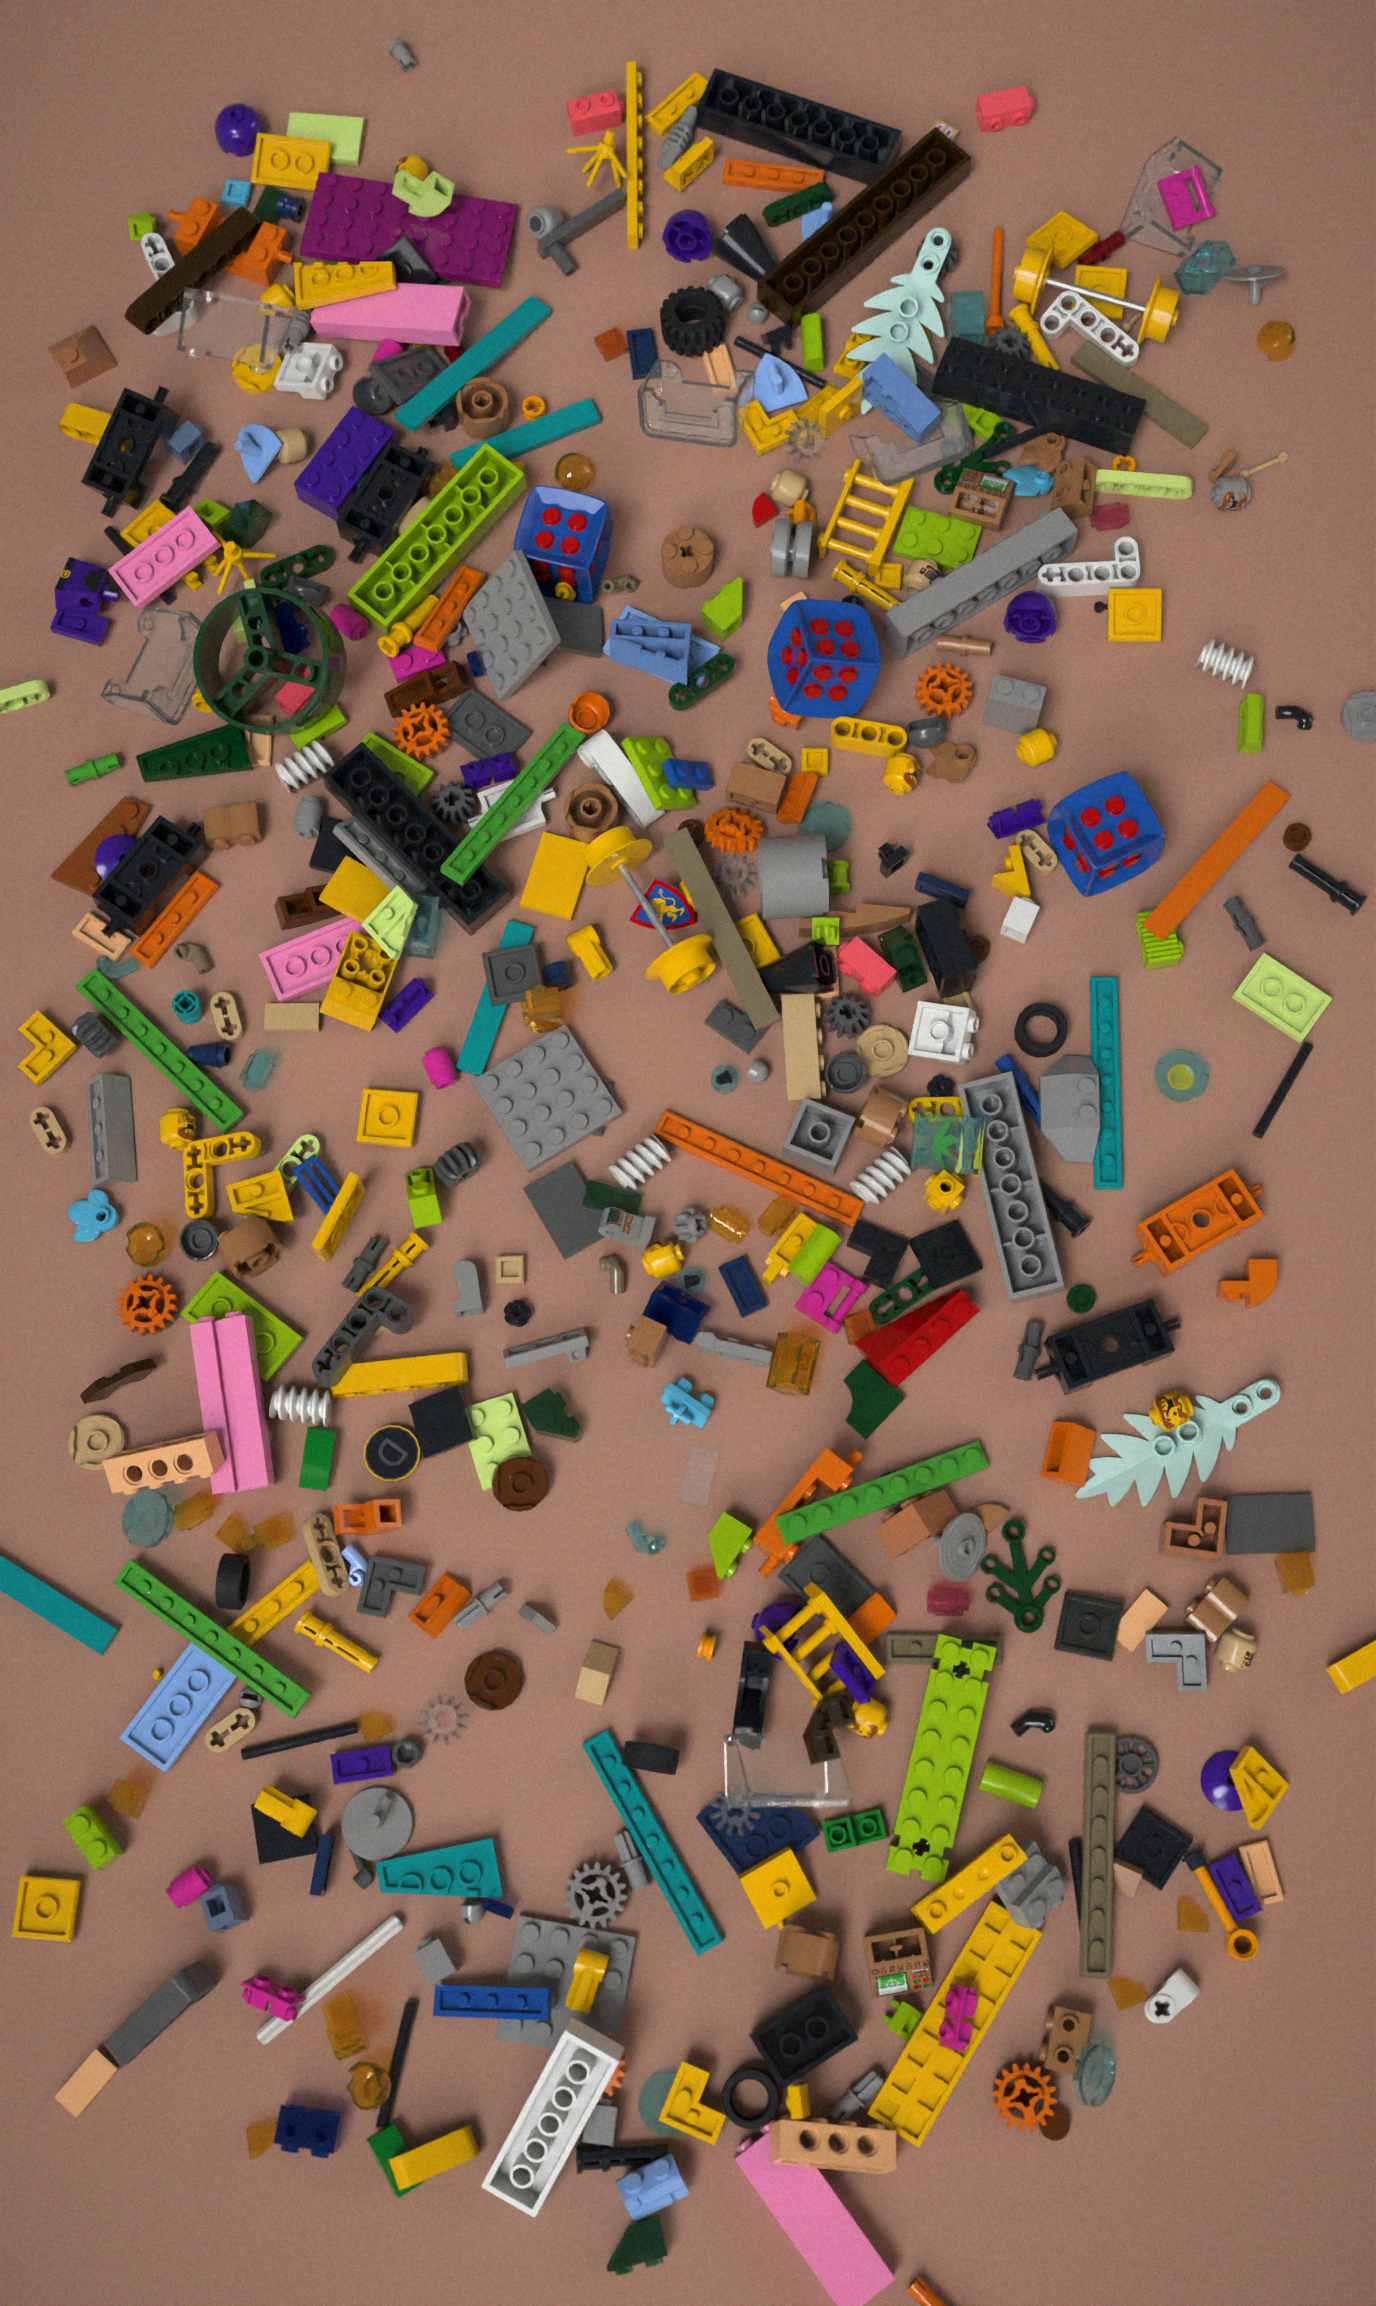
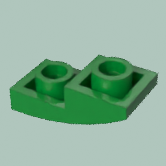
[298,1427,336,1491]
[821,1808,889,1853]
[366,2122,424,2199]

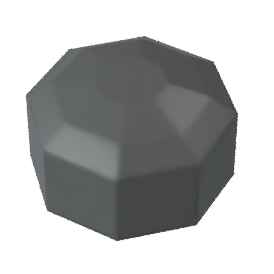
[392,1739,421,1769]

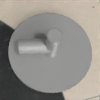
[1224,265,1286,304]
[934,1512,986,1582]
[341,1788,412,1861]

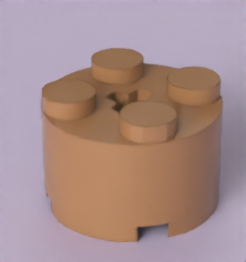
[456,377,510,439]
[661,525,713,589]
[564,782,619,844]
[851,1085,909,1149]
[217,1214,284,1280]
[774,1925,839,1982]

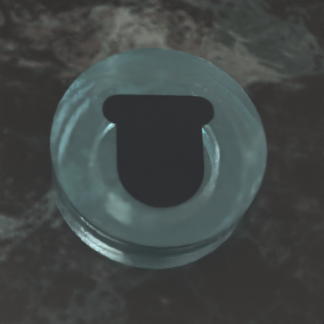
[711,1065,738,1094]
[677,1267,705,1297]

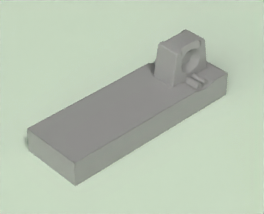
[503,1328,589,1369]

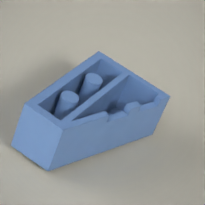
[862,352,941,445]
[609,619,692,685]

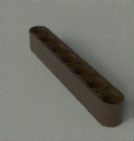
[125,206,263,335]

